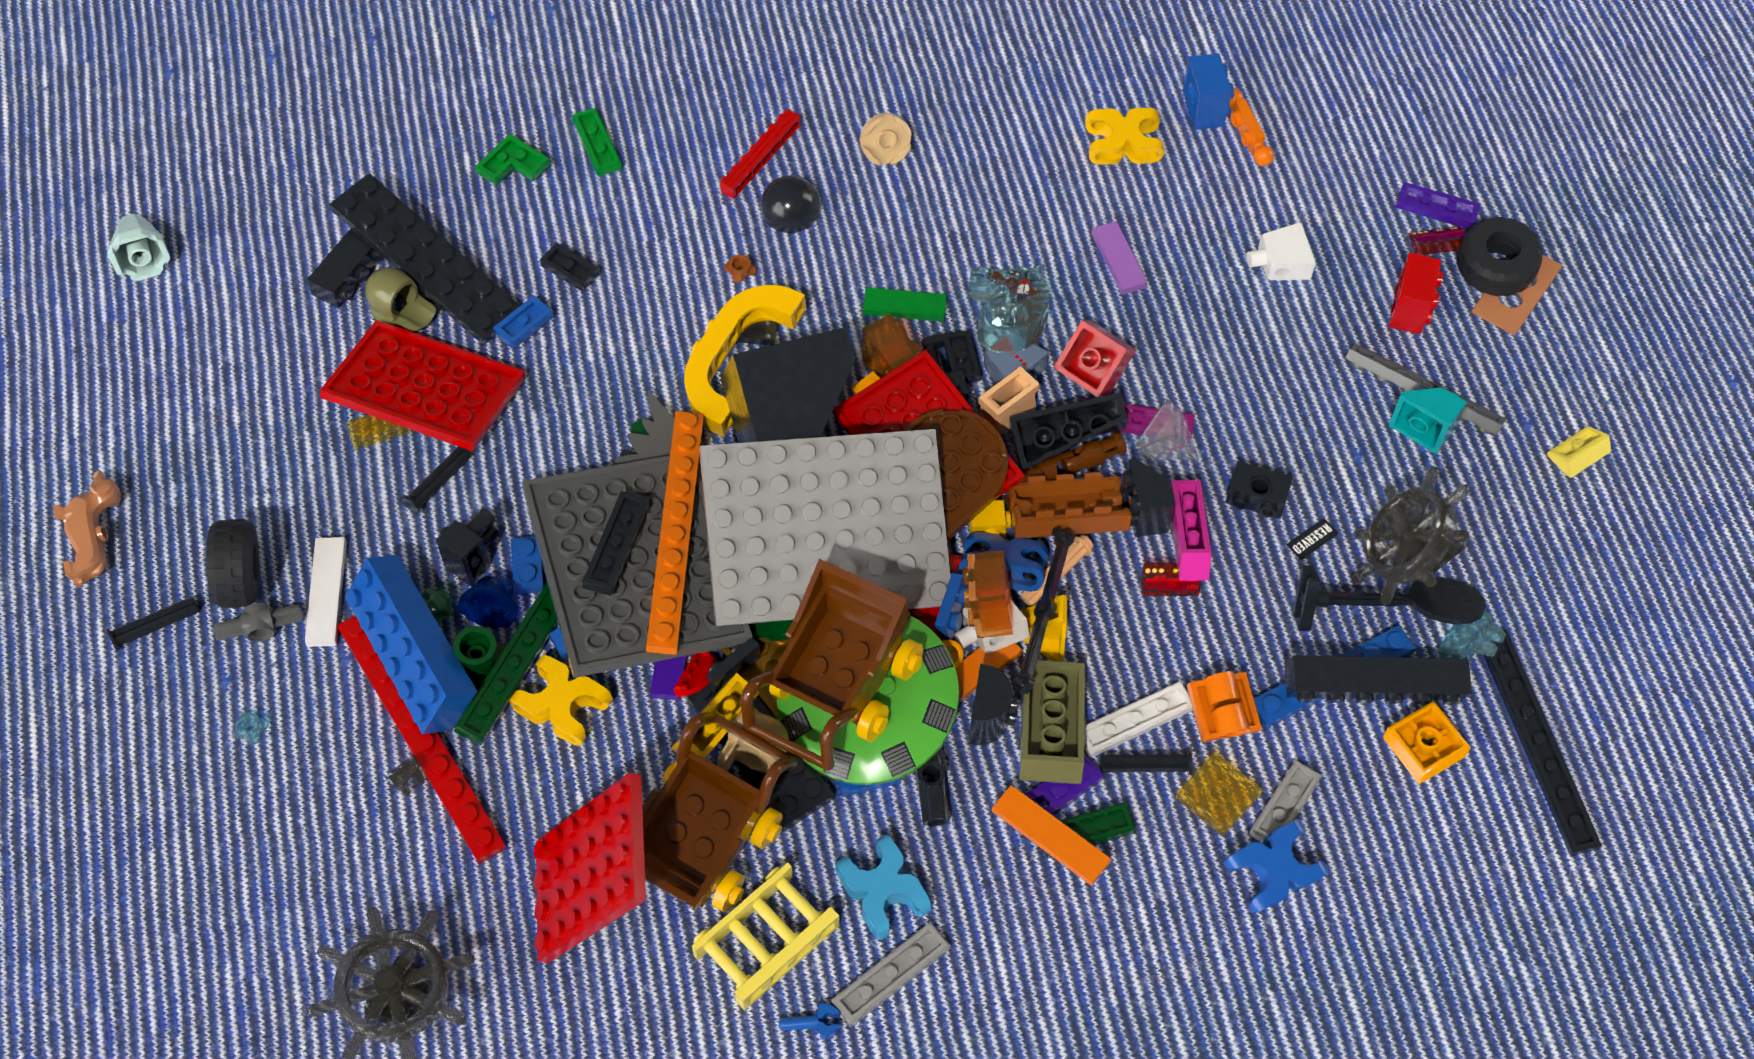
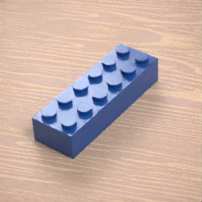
[345,555,477,735]

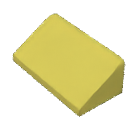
[1547,426,1611,478]

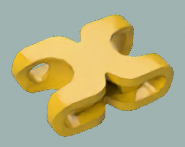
[1085,108,1165,165]
[509,655,613,746]

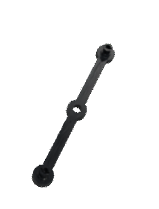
[1010,526,1075,696]

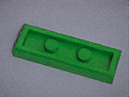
[571,107,622,177]
[863,287,947,322]

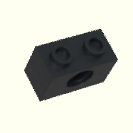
[1225,461,1293,519]

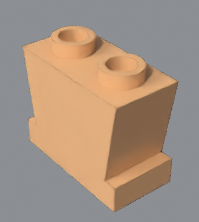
[978,366,1040,435]

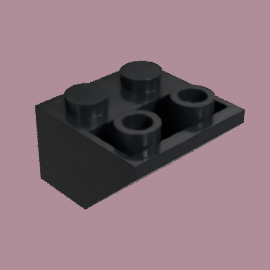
[1120,458,1176,537]

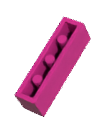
[1171,480,1211,581]

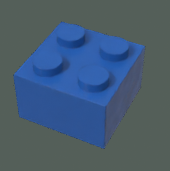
[1182,53,1234,130]

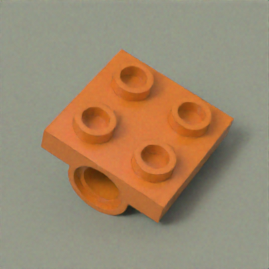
[1186,671,1262,743]

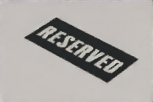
[1286,518,1339,561]

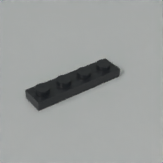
[582,491,649,596]

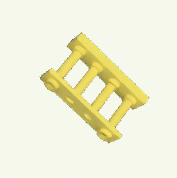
[692,862,839,1011]

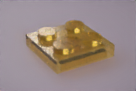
[1175,752,1263,837]

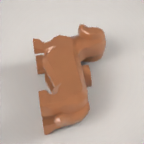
[53,471,121,588]

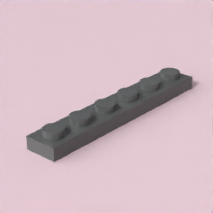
[1345,343,1506,435]

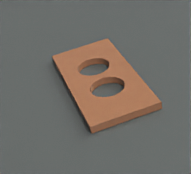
[1471,255,1563,336]

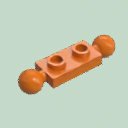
[1229,88,1274,166]

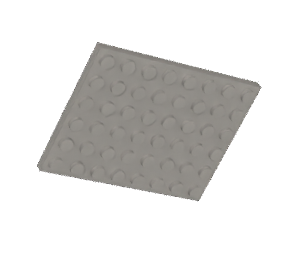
[699,429,951,627]

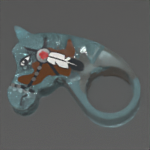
[969,264,1049,354]

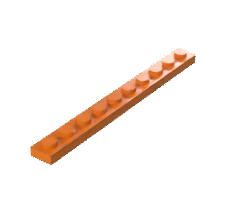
[646,411,704,655]

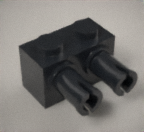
[436,508,500,587]

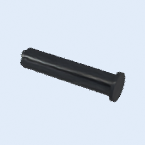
[401,447,472,514]
[106,597,199,651]
[1099,751,1192,775]

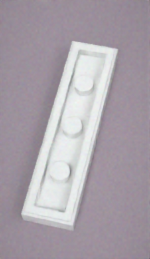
[305,537,347,647]
[1084,681,1193,759]

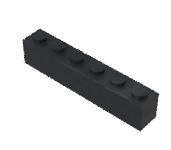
[1285,655,1472,705]

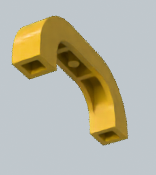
[684,285,807,437]

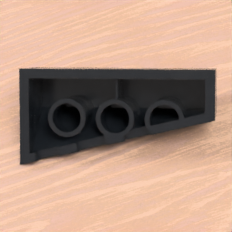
[1009,392,1127,472]

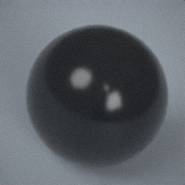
[760,175,820,233]

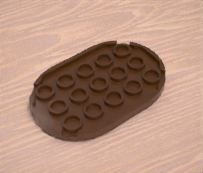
[902,409,1008,542]

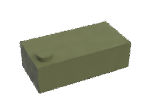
[1019,660,1085,784]

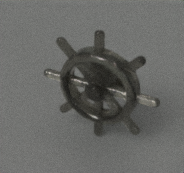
[1351,466,1470,605]
[306,907,475,1059]

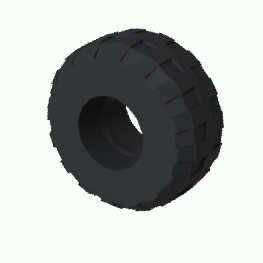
[1458,217,1543,296]
[207,519,259,608]

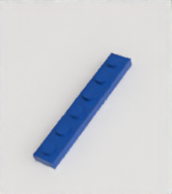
[1254,625,1416,729]

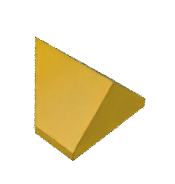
[1020,594,1067,662]

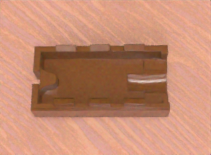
[1006,472,1132,539]

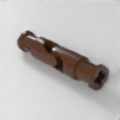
[1021,432,1126,483]

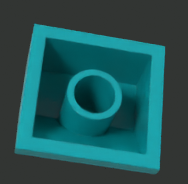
[1388,387,1467,455]

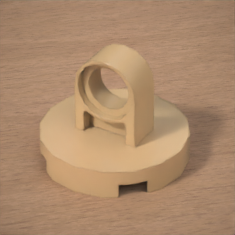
[859,112,912,165]

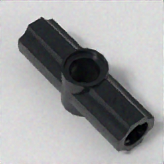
[916,749,950,827]

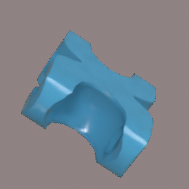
[835,835,931,940]

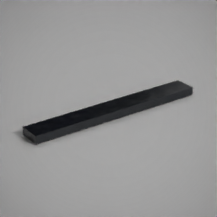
[1477,630,1602,857]

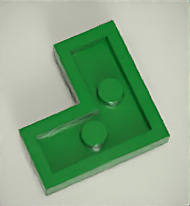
[475,134,550,185]

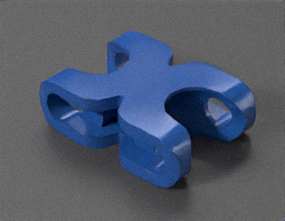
[959,532,1049,592]
[1223,819,1329,914]

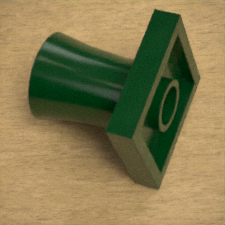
[453,626,507,698]

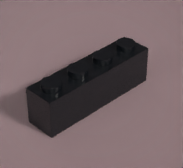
[307,228,384,309]

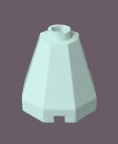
[108,213,170,281]

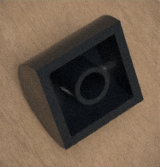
[968,664,1019,745]

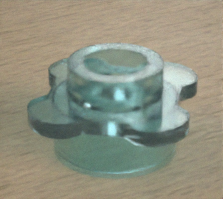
[232,712,269,745]

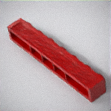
[720,109,801,199]

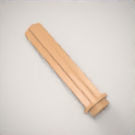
[1021,535,1093,606]

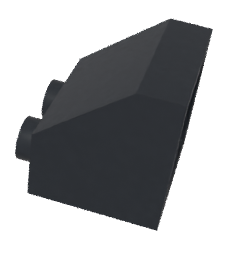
[721,327,855,443]

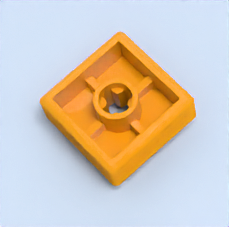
[1383,702,1471,784]

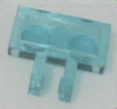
[1438,612,1507,661]

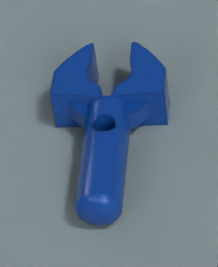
[779,1003,841,1040]

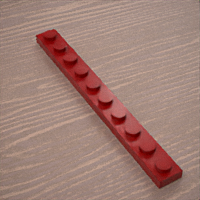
[337,615,506,864]

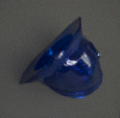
[457,575,518,628]

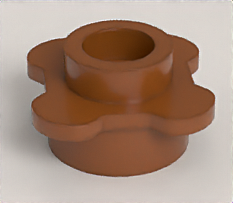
[724,254,756,283]

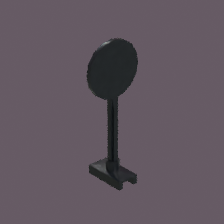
[1292,565,1486,631]

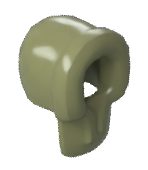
[365,267,436,331]

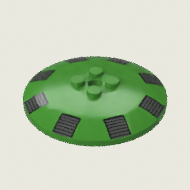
[777,615,959,785]

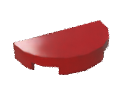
[673,651,716,697]

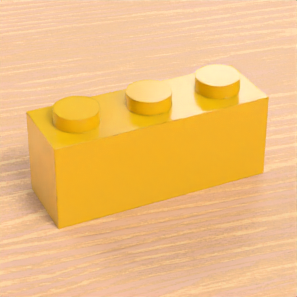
[671,673,760,759]

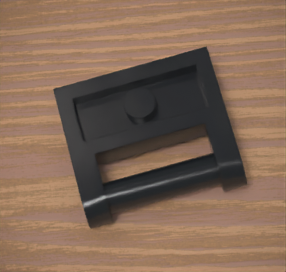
[921,330,981,383]

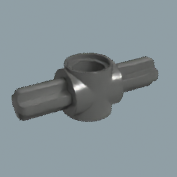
[213,603,304,642]

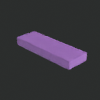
[1091,221,1148,295]

